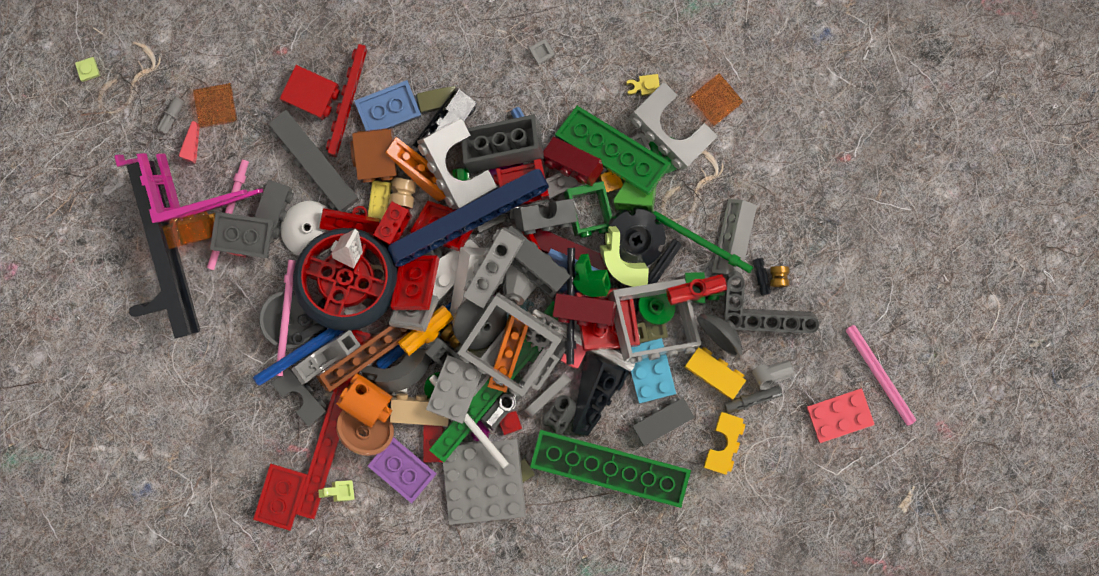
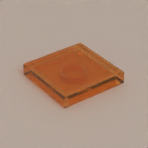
[690,73,744,126]
[193,83,238,128]

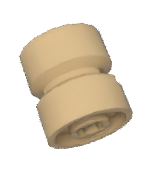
[388,178,417,209]

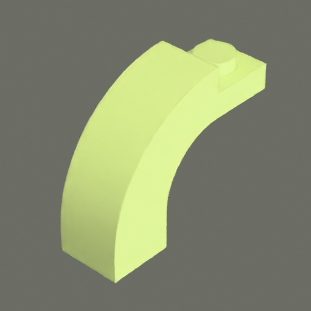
[600,226,649,287]

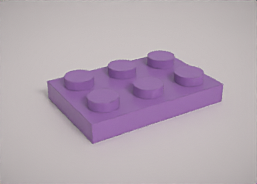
[368,437,437,504]

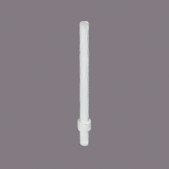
[429,375,509,469]

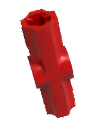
[666,274,727,305]

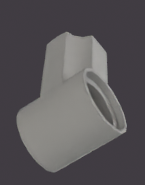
[752,360,794,390]

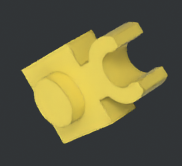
[626,74,660,96]

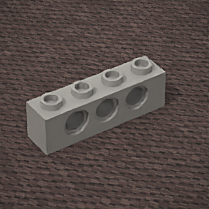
[463,227,525,309]

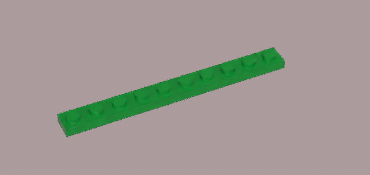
[429,301,558,462]

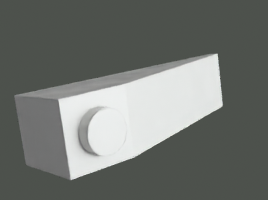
[331,229,363,269]

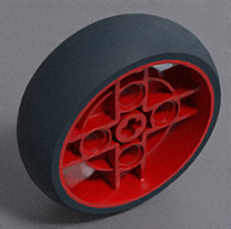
[293,228,398,331]

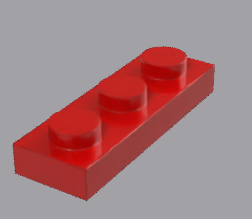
[319,208,380,235]

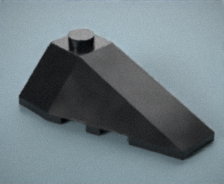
[572,354,629,436]

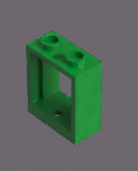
[564,181,613,238]

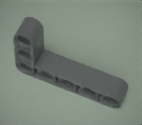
[724,271,820,333]

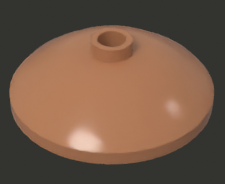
[336,410,394,456]

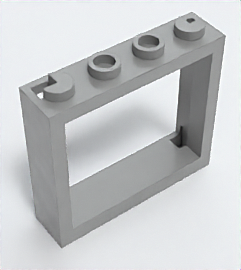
[608,278,702,364]
[457,293,563,397]

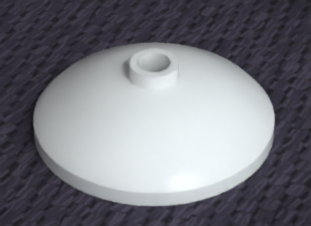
[281,201,331,256]

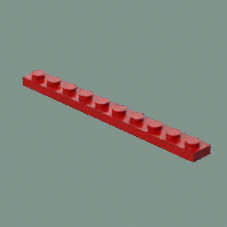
[296,330,372,520]

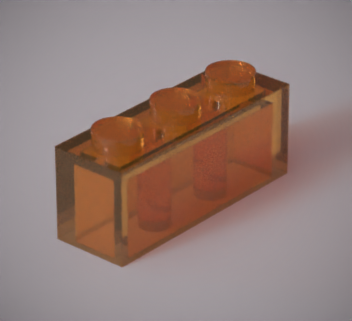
[162,211,216,249]

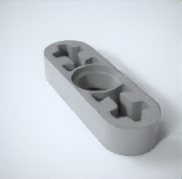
[525,373,571,418]

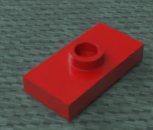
[423,425,443,462]

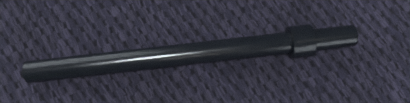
[565,248,576,365]

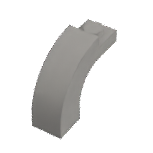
[291,330,361,385]

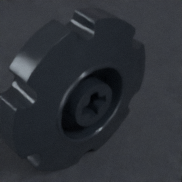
[604,207,666,266]

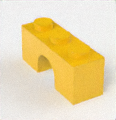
[703,412,746,475]

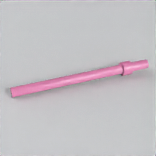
[207,159,249,270]
[277,260,296,376]

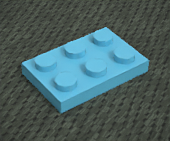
[631,338,676,404]

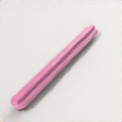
[846,325,916,426]

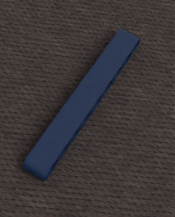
[387,169,549,267]

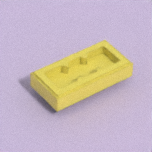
[368,181,392,220]

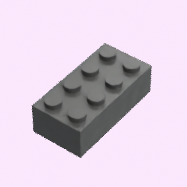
[462,114,544,173]

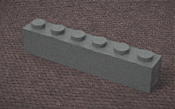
[268,110,359,212]

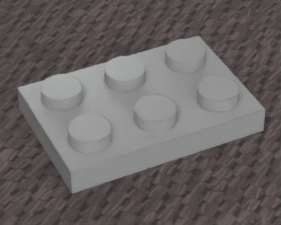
[426,355,483,424]

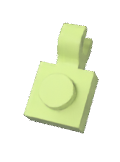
[318,480,354,502]

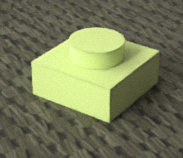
[75,57,100,82]

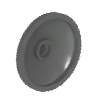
[259,291,317,348]
[453,296,507,349]
[697,314,742,358]

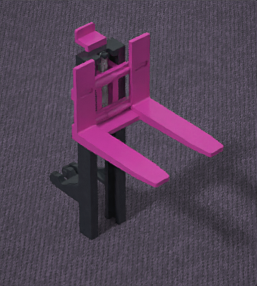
[114,153,263,339]

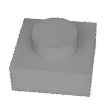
[529,39,555,65]

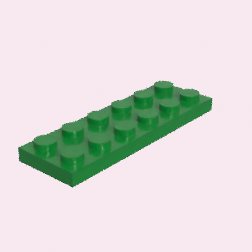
[555,105,671,195]

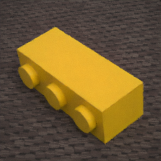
[684,347,746,400]

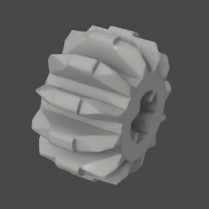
[526,317,558,351]

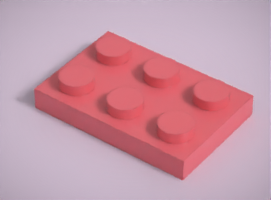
[806,388,875,443]

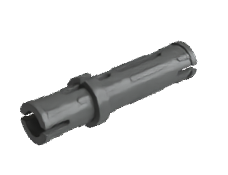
[724,385,783,414]

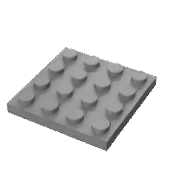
[443,439,526,525]

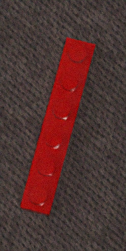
[326,44,367,158]

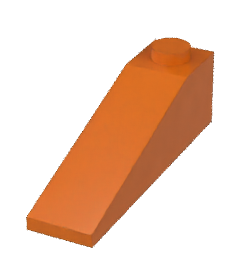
[385,137,446,201]
[488,314,529,392]

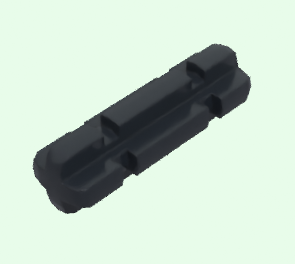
[753,258,771,296]

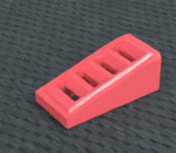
[179,121,200,164]

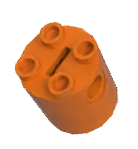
[336,373,393,428]

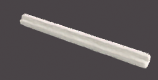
[532,309,635,371]

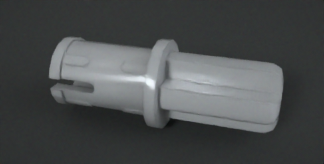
[157,96,185,134]

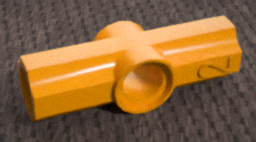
[398,305,453,356]

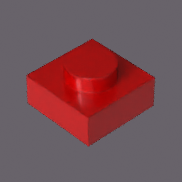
[500,411,522,435]

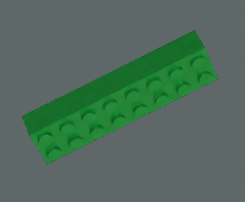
[530,430,691,508]

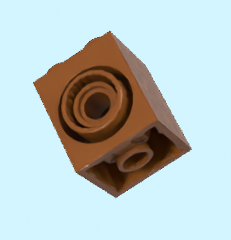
[351,128,398,183]

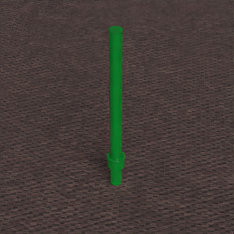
[653,211,753,273]

